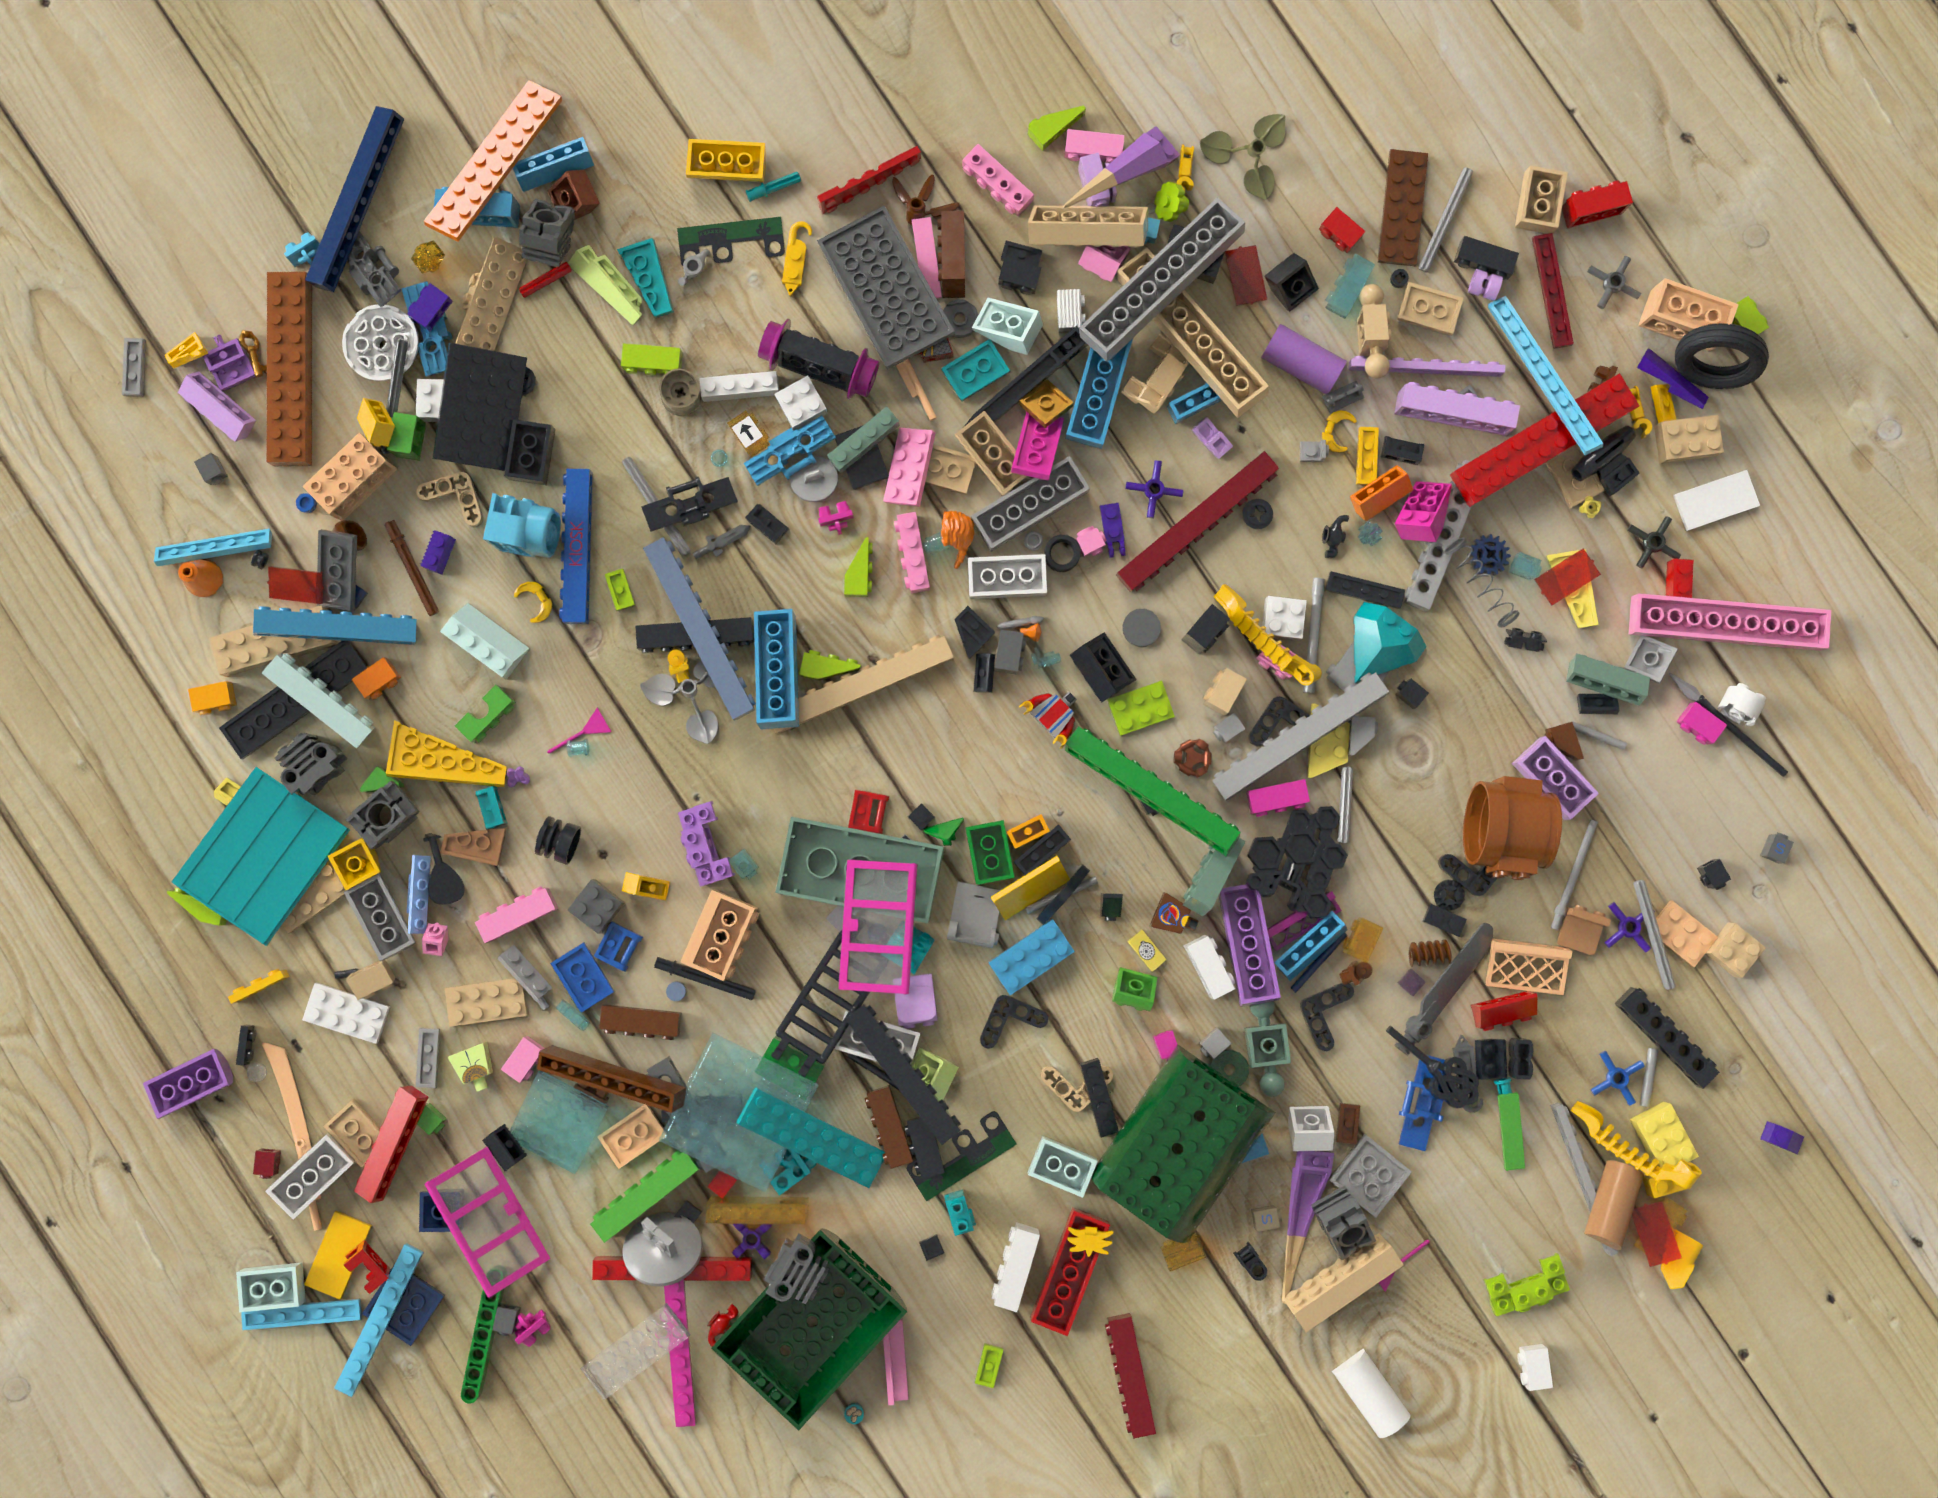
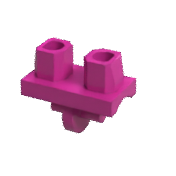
[818,501,854,535]
[515,1309,551,1347]

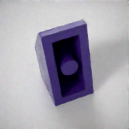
[1760,1121,1804,1155]

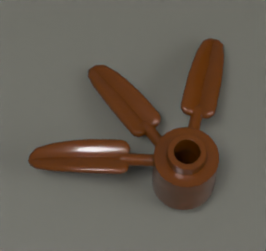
[892,174,959,225]

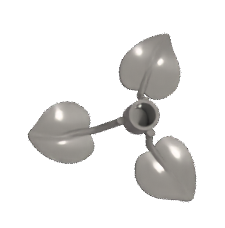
[640,660,718,744]

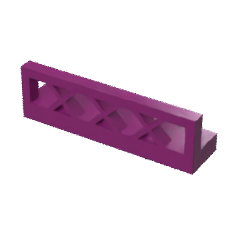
[1267,891,1342,951]

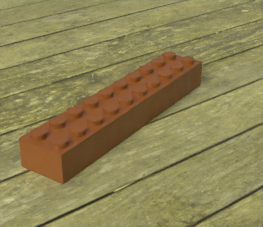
[266,271,312,467]

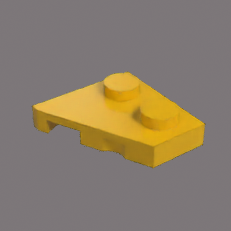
[165,332,208,368]

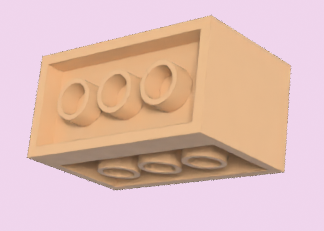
[1638,278,1739,351]
[302,433,398,521]
[681,890,760,981]

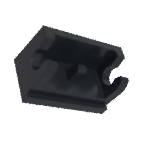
[1380,436,1424,465]
[745,504,789,545]

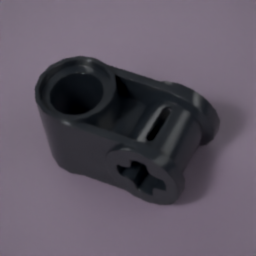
[1233,1241,1267,1281]

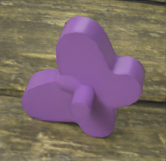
[507,766,530,787]

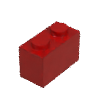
[1319,207,1365,254]
[1665,559,1694,598]

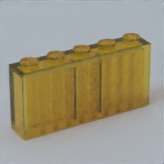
[706,1196,809,1224]

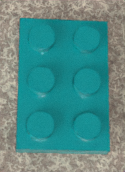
[941,339,1010,402]

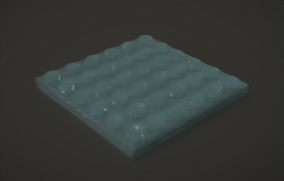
[659,1032,819,1192]

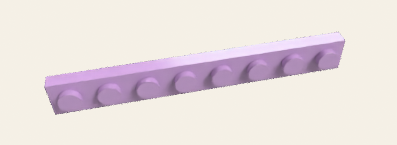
[1348,356,1505,377]

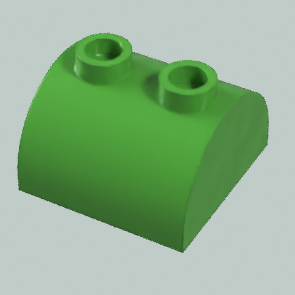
[1112,967,1157,1012]

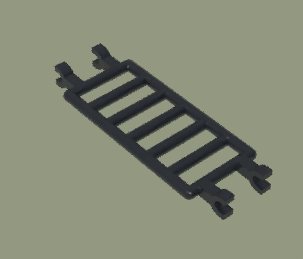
[771,916,891,1078]

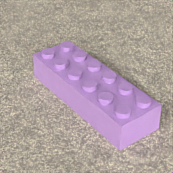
[1394,382,1520,436]

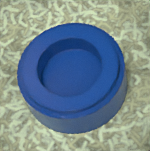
[296,493,317,513]

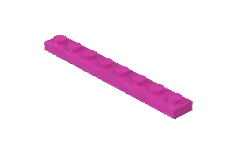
[664,1279,696,1427]

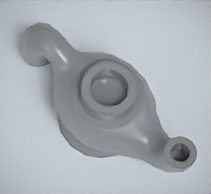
[678,249,710,286]

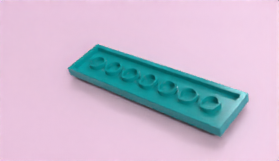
[736,1087,885,1188]

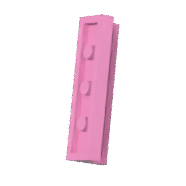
[883,1319,909,1405]

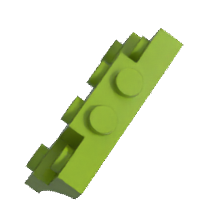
[1483,1253,1570,1316]

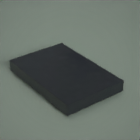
[835,425,889,490]

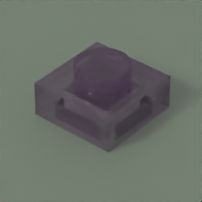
[1397,969,1426,996]

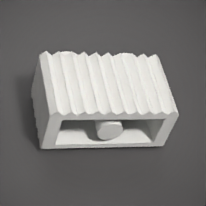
[1057,289,1085,332]

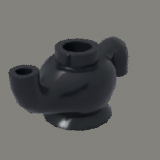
[1322,515,1349,559]

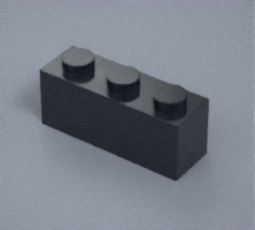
[1454,236,1519,280]
[1014,824,1071,875]
[904,1117,945,1179]

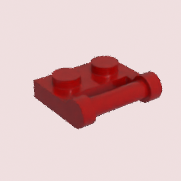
[848,790,890,834]

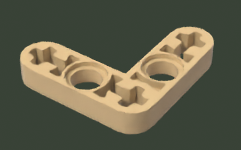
[416,472,483,527]
[1040,1066,1113,1112]

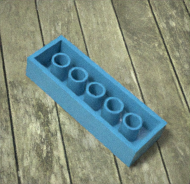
[1065,338,1133,449]
[754,609,799,729]

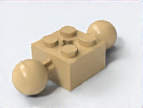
[1356,284,1391,378]

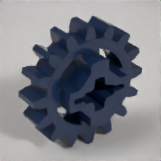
[1467,534,1511,577]

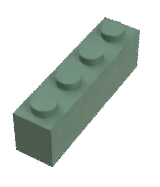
[827,406,900,474]
[1566,653,1650,706]

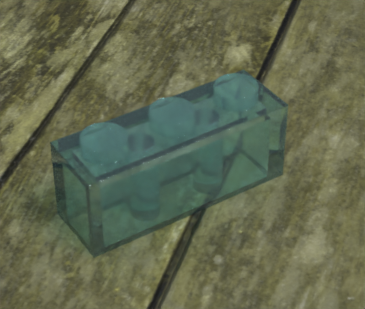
[1325,254,1375,319]

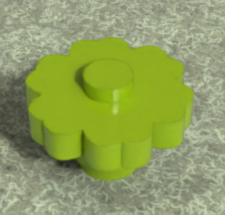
[1154,182,1189,222]

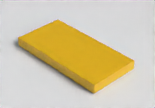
[991,856,1070,921]
[304,1210,372,1300]

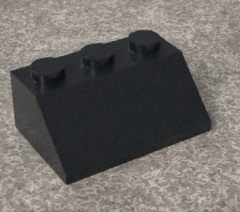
[1070,632,1137,703]

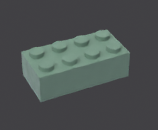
[1183,838,1246,916]

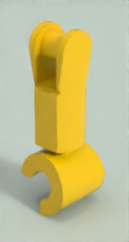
[1176,144,1194,191]
[1630,386,1652,439]

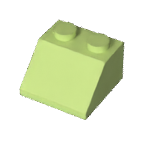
[912,1047,959,1101]

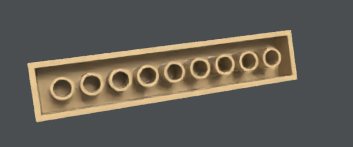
[1117,248,1269,418]

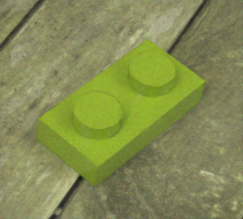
[605,568,636,611]
[975,1343,1003,1388]

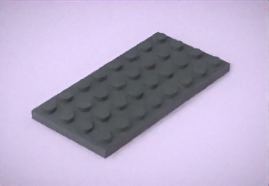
[817,206,955,370]

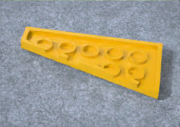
[386,720,507,787]

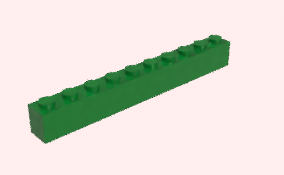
[1065,726,1241,856]

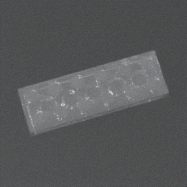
[580,1303,691,1400]

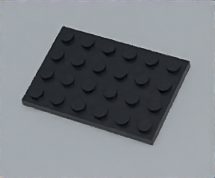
[432,343,527,471]

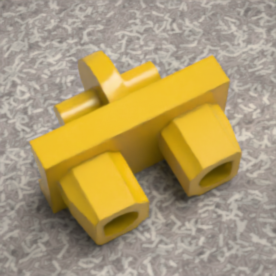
[668,649,690,683]

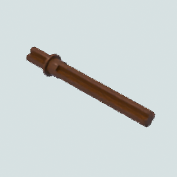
[384,520,439,616]

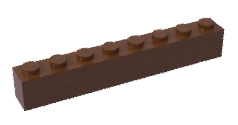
[537,1045,686,1113]

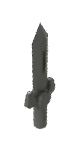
[692,525,751,559]

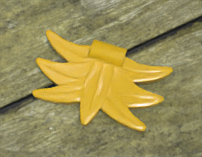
[1068,1227,1114,1257]

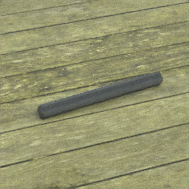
[380,339,408,454]

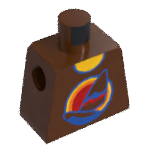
[1149,892,1199,934]

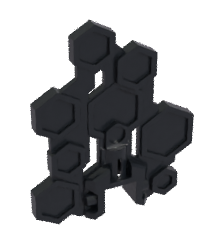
[1245,806,1348,919]

